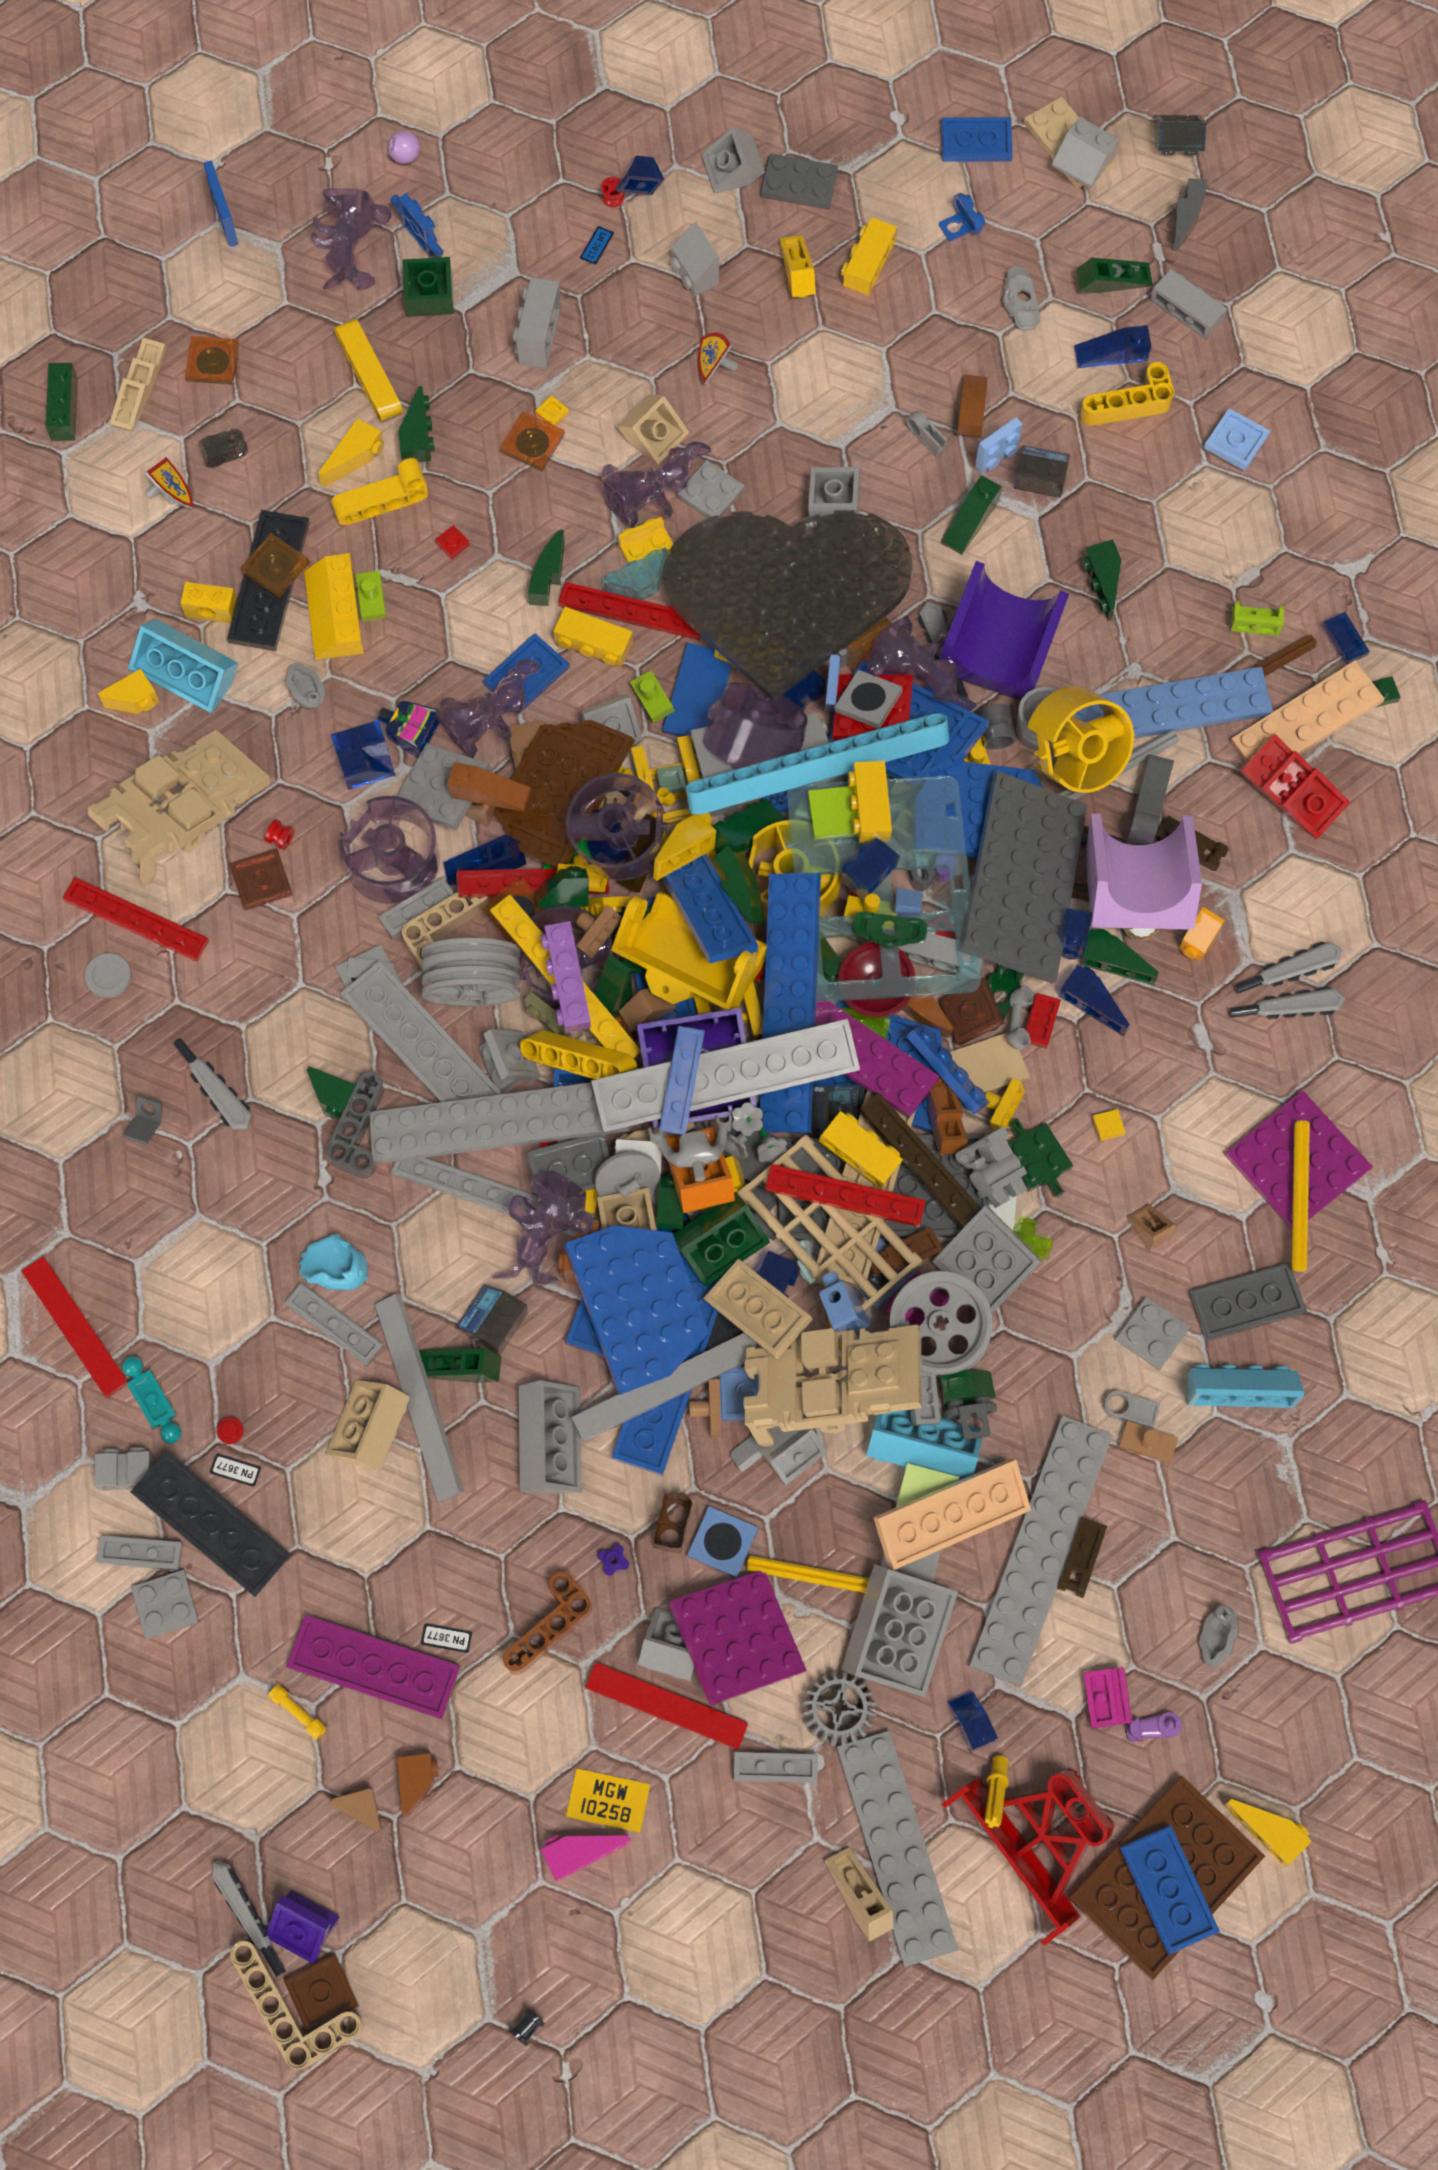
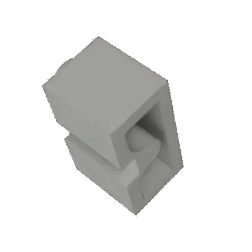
[95,1448,154,1491]

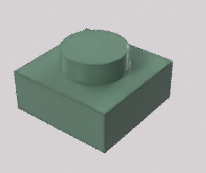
[657,765,686,794]

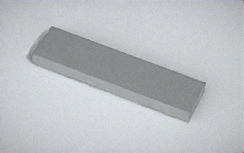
[284,1283,384,1367]

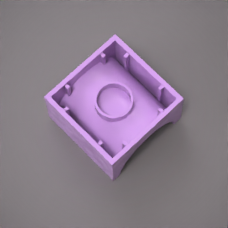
[1085,813,1202,929]

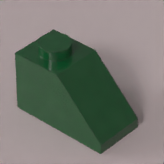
[535,866,589,908]
[307,1066,356,1120]
[656,1174,685,1229]
[938,1370,996,1407]

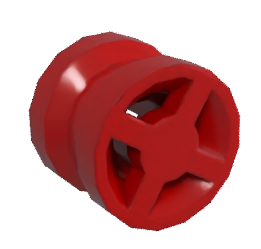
[601,177,625,207]
[265,819,295,850]

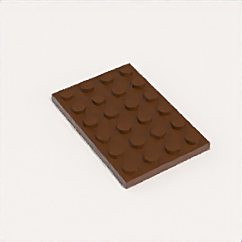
[1068,1776,1265,1981]

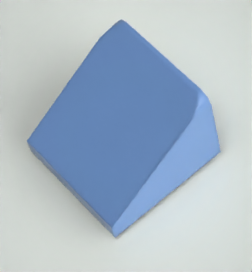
[894,888,922,916]

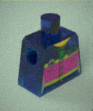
[378,701,441,758]

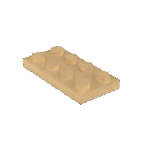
[1024,97,1116,189]
[703,1259,813,1360]

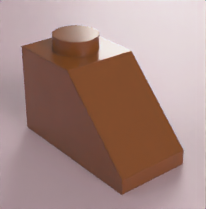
[397,1753,439,1816]

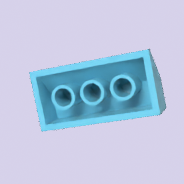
[128,619,239,713]
[1187,1365,1304,1408]
[866,1410,982,1481]

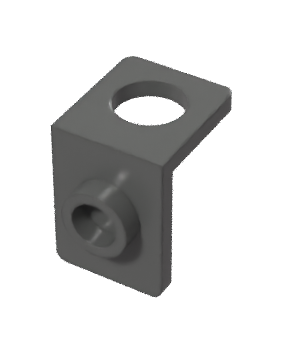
[124,1095,162,1145]

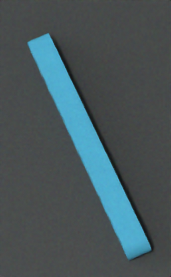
[685,713,950,814]

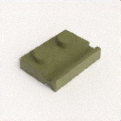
[525,992,572,1037]

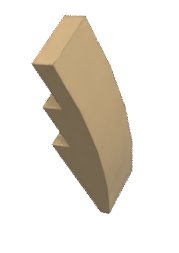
[109,338,168,431]

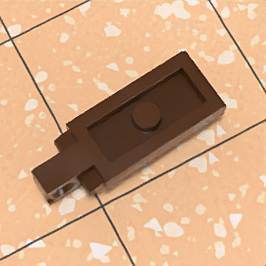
[870,1227,943,1276]

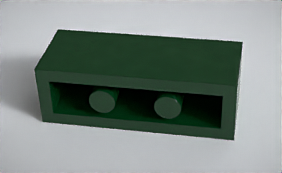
[46,362,78,441]
[713,798,786,854]

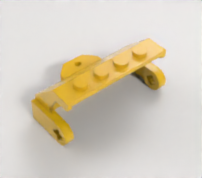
[611,892,767,1010]

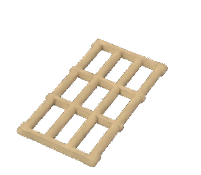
[738,1135,923,1312]

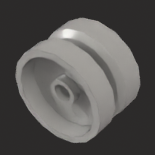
[1015,687,1058,750]

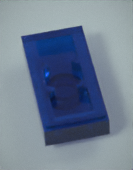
[1323,612,1370,665]

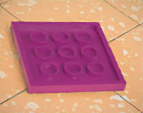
[1225,1090,1373,1229]
[669,1571,807,1706]

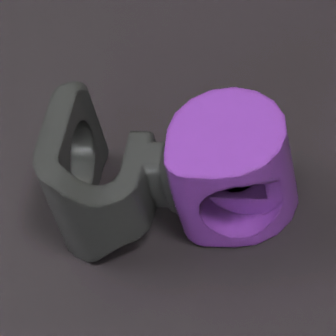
[908,854,957,892]

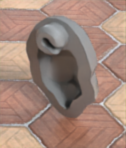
[285,663,325,709]
[1199,1605,1239,1667]

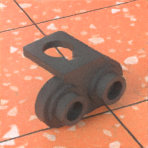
[944,1397,997,1440]

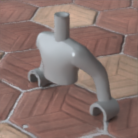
[649,1114,733,1182]

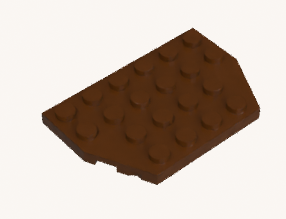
[493,720,635,869]

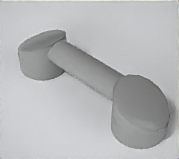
[1007,985,1034,1050]

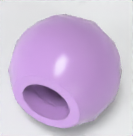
[389,131,420,164]

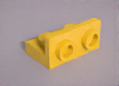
[618,517,675,570]
[580,896,631,919]

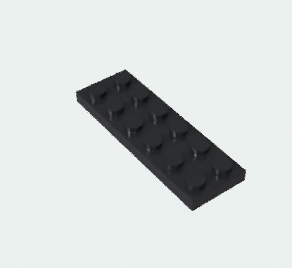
[227,510,310,651]
[130,1450,291,1597]

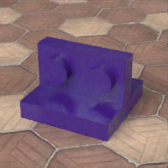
[267,1890,339,1964]

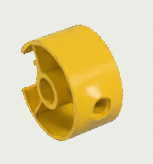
[1027,686,1134,793]
[749,820,843,923]

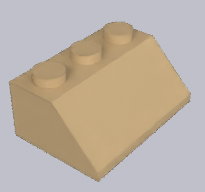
[325,1380,410,1471]

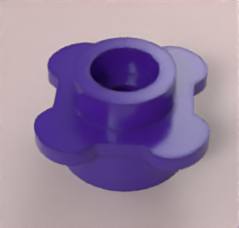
[598,1545,629,1576]

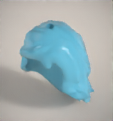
[299,1233,368,1290]

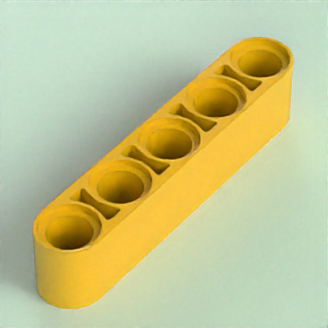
[334,318,403,422]
[520,1030,637,1080]

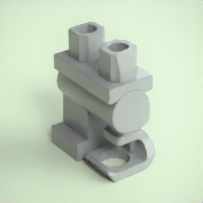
[956,1127,1027,1208]

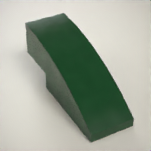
[528,530,565,606]
[714,845,764,925]

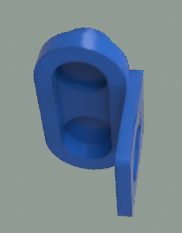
[939,193,986,242]

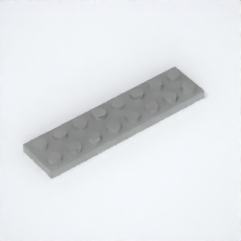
[341,960,503,1103]
[837,1731,958,1967]

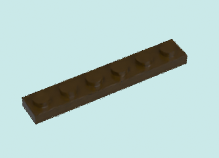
[858,1093,982,1229]

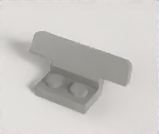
[731,1426,827,1485]

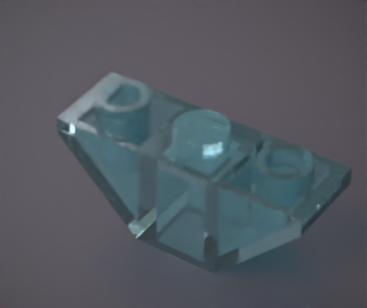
[601,547,668,600]

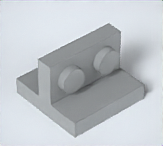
[580,693,642,743]
[479,1029,541,1093]

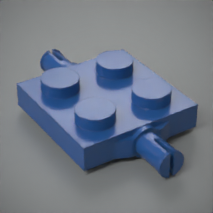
[390,193,444,257]

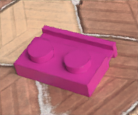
[1084,1667,1133,1729]

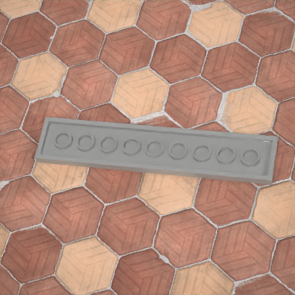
[591,1019,860,1132]
[370,1082,629,1164]
[969,1415,1113,1687]

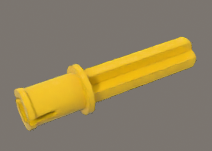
[985,1755,1009,1828]

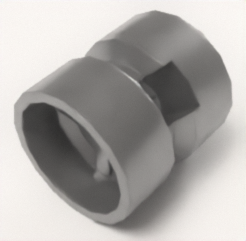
[978,704,1016,750]

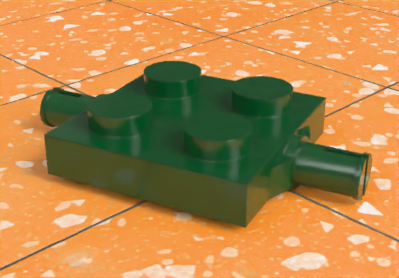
[1008,1118,1073,1198]

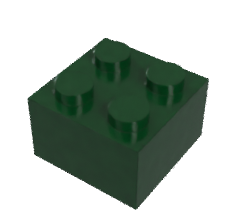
[403,257,454,316]

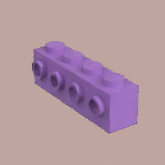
[541,921,591,1033]

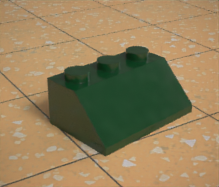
[673,1192,770,1287]

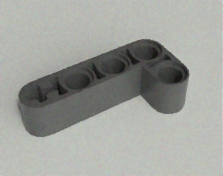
[1127,754,1174,845]
[326,1071,384,1179]

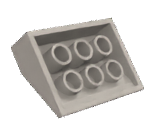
[841,1564,958,1697]

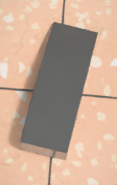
[1172,178,1207,251]

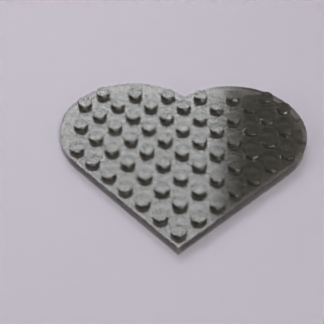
[662,510,913,701]

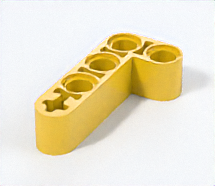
[1080,362,1174,426]
[331,458,428,525]

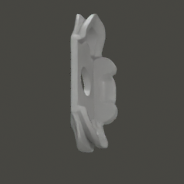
[1003,266,1040,330]

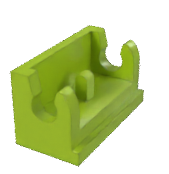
[1231,601,1284,636]

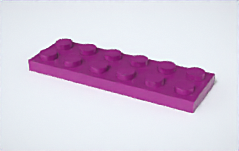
[815,993,940,1119]
[286,1615,461,1720]

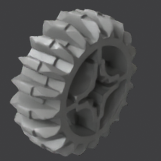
[802,1671,876,1747]

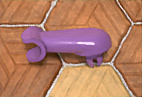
[1125,1712,1182,1742]

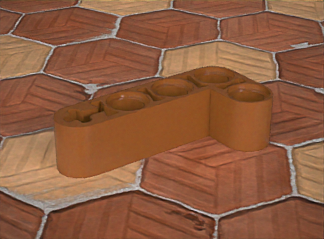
[503,1571,592,1675]

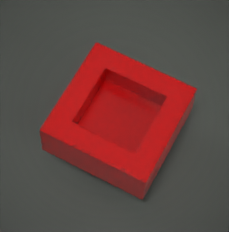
[435,525,470,560]

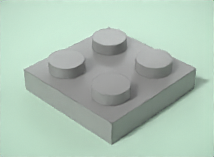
[677,460,745,524]
[1115,1297,1190,1371]
[131,1570,200,1640]

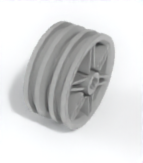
[422,938,521,1007]

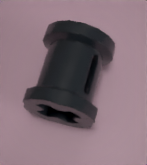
[508,2007,545,2046]

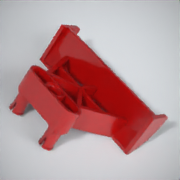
[941,1770,1115,1946]

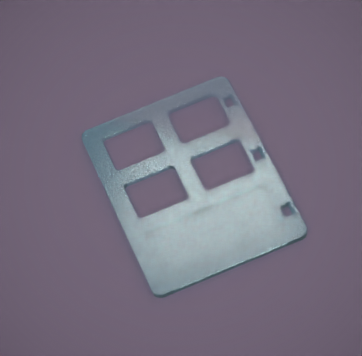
[787,776,981,1002]

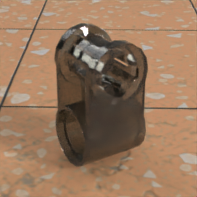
[199,428,248,468]

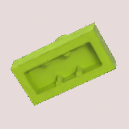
[356,570,386,622]
[630,670,675,723]

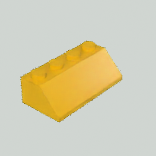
[304,553,364,660]

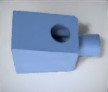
[819,1271,871,1333]

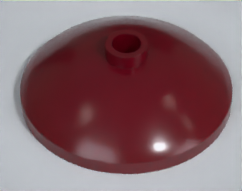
[838,942,916,1018]

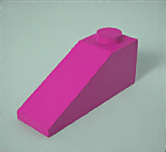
[541,1835,632,1882]

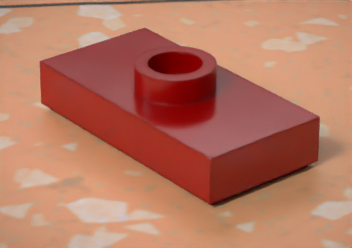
[1026,993,1061,1049]

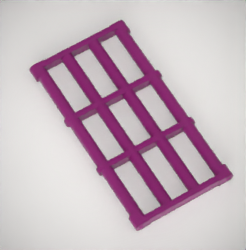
[1257,1500,1438,1644]

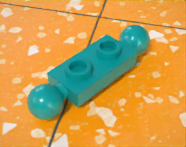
[122,1356,182,1444]

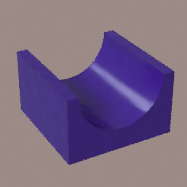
[937,561,1069,700]
[636,1008,757,1129]

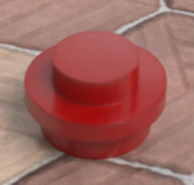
[217,1417,244,1444]

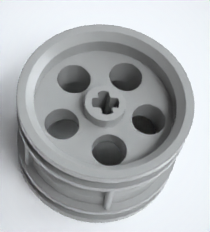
[890,1271,993,1379]

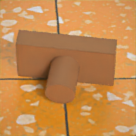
[576,905,622,959]
[689,1379,722,1438]
[1118,1421,1178,1465]

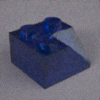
[331,720,396,790]

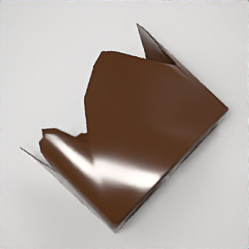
[654,1492,693,1554]

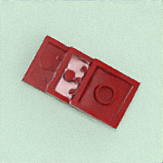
[1239,734,1350,839]

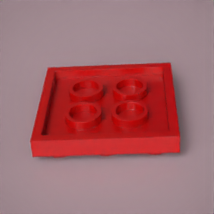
[833,674,913,741]

